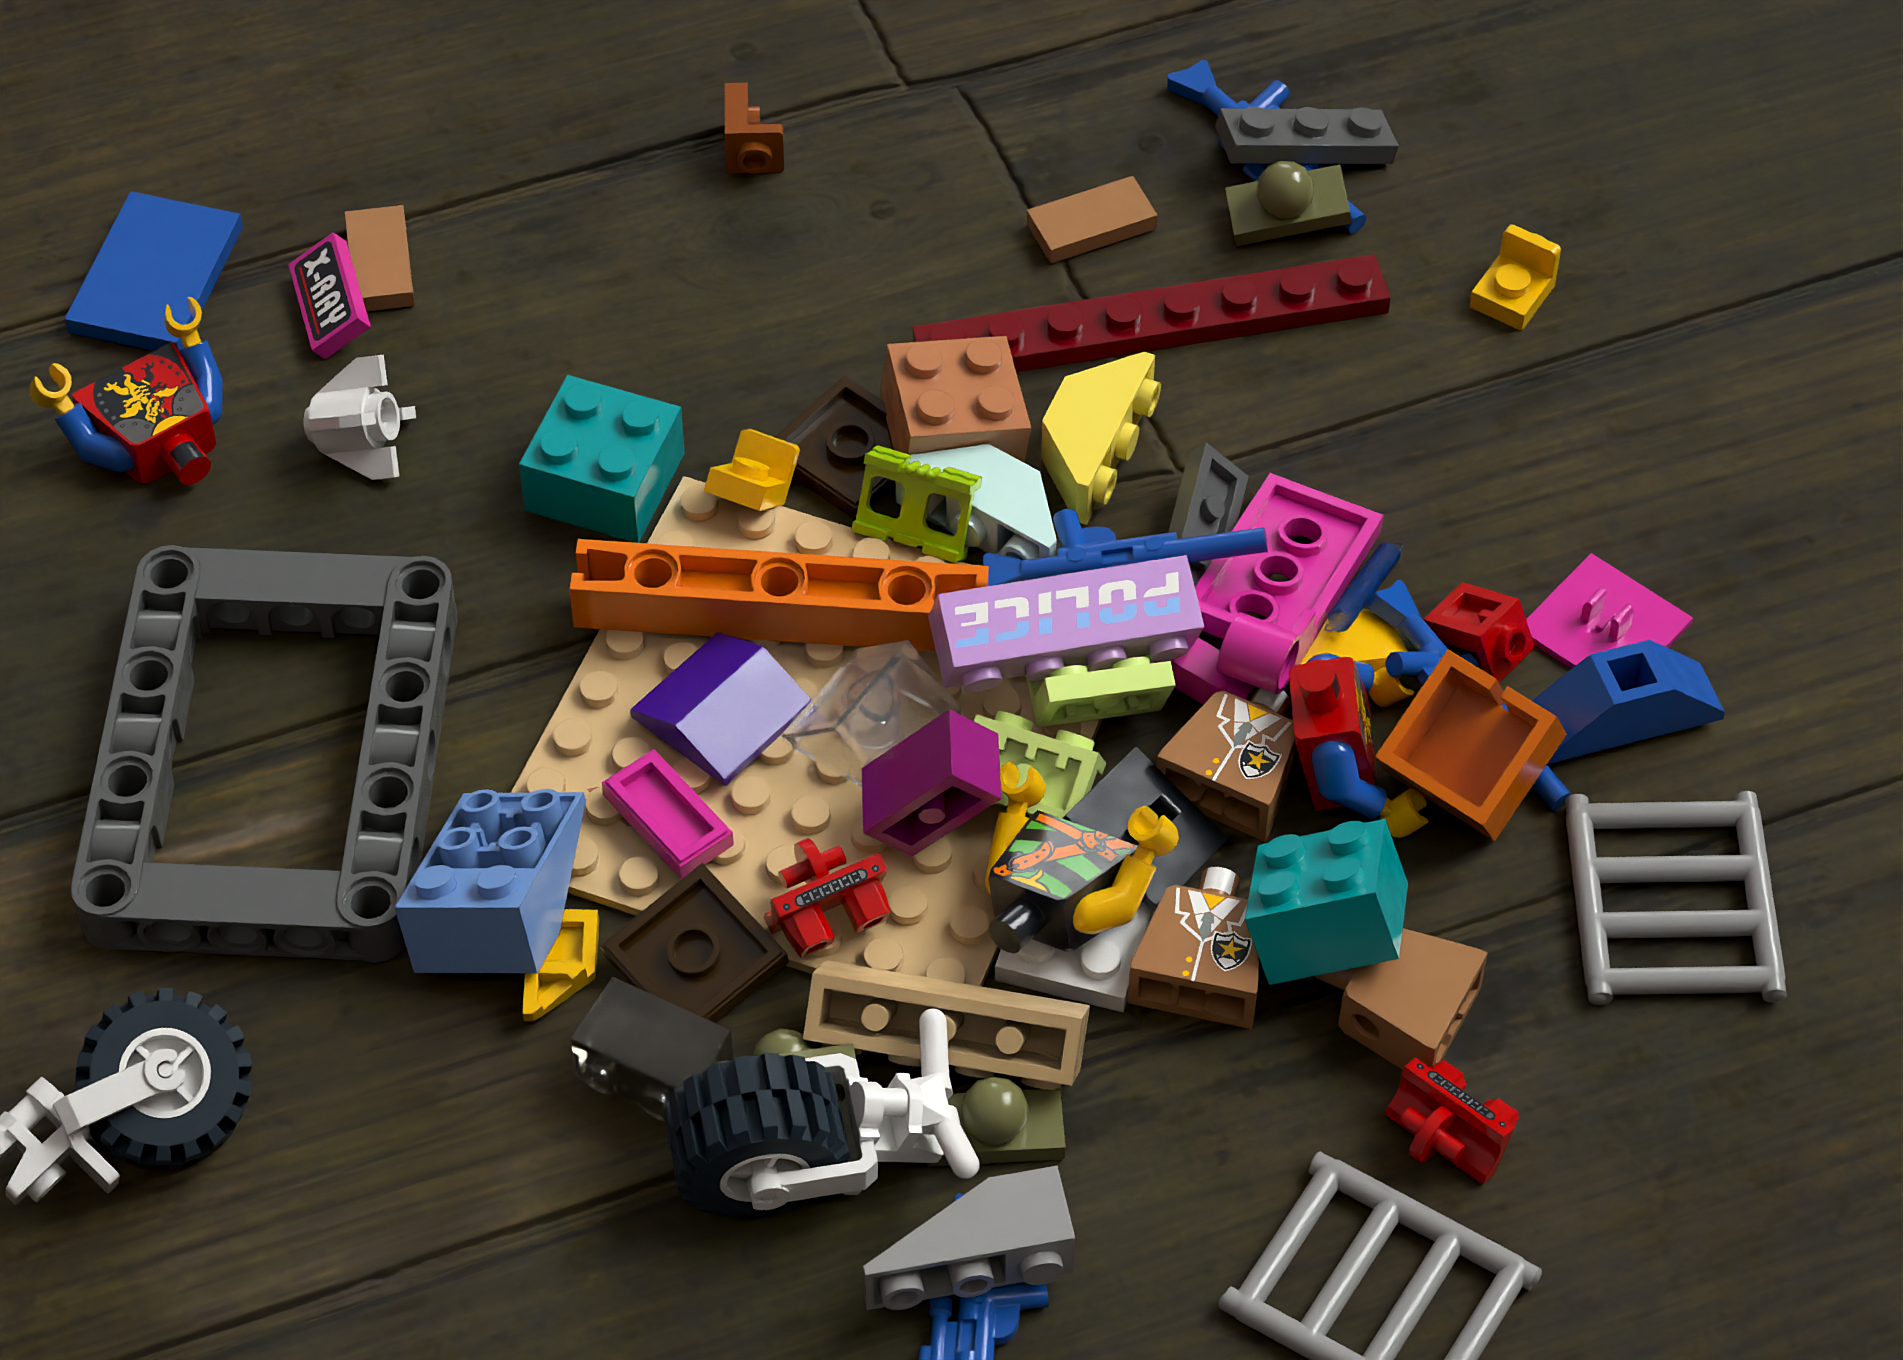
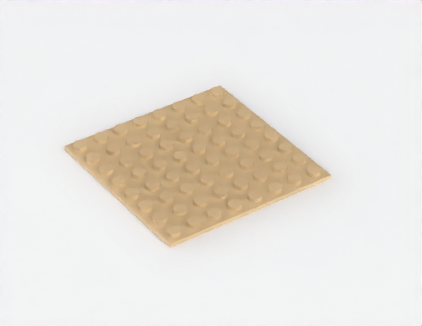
[511,476,1103,987]

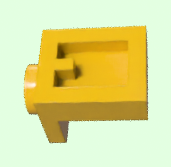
[1469,224,1561,331]
[704,429,800,511]

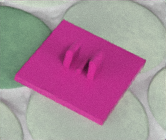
[1526,553,1693,669]

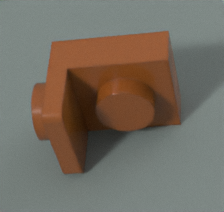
[725,82,785,174]

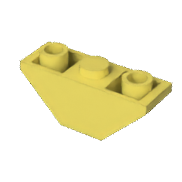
[1041,352,1161,525]

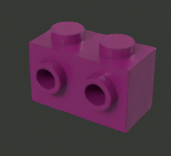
[861,709,1001,857]

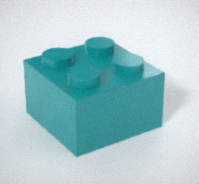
[519,375,685,543]
[1245,819,1408,985]

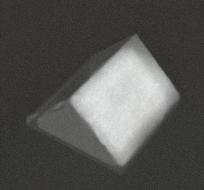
[782,640,961,787]

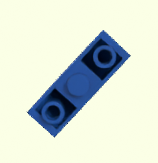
[1531,640,1725,764]

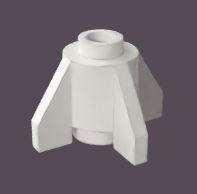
[303,354,416,480]

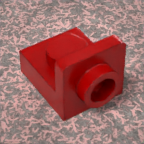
[1423,582,1534,682]

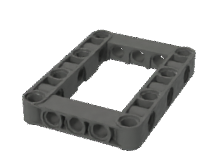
[71,545,457,963]

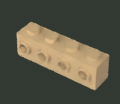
[803,960,1090,1090]

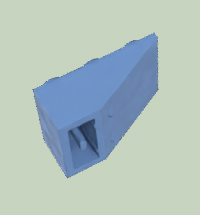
[395,789,586,973]

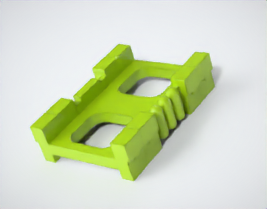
[851,445,982,563]

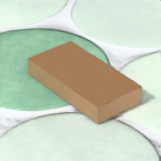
[1026,176,1158,264]
[345,205,415,311]

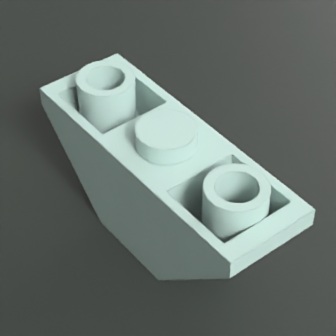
[896,444,1057,561]

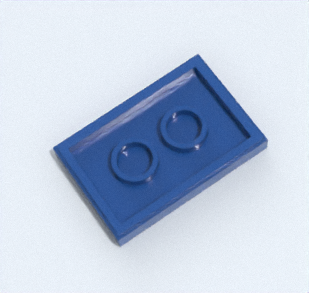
[64,191,243,351]

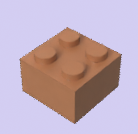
[880,336,1031,463]

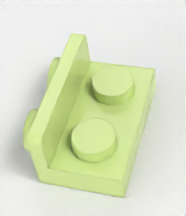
[1026,655,1176,728]
[974,711,1106,818]

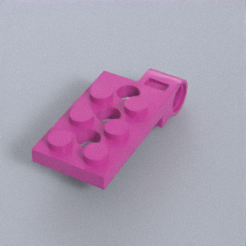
[1195,473,1384,695]

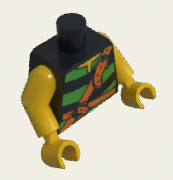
[985,761,1179,954]

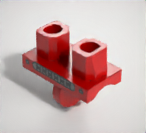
[763,838,891,958]
[1384,1057,1519,1185]

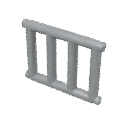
[1565,791,1787,1005]
[1218,1151,1542,1360]

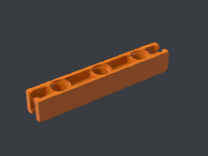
[569,539,989,652]

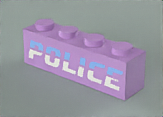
[928,555,1205,692]

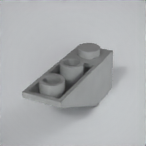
[863,1166,1075,1310]

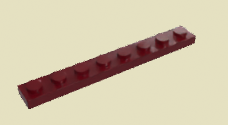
[913,254,1391,372]

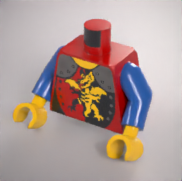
[30,297,223,485]
[1289,653,1428,838]

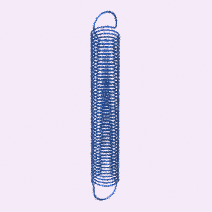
[1325,543,1403,632]

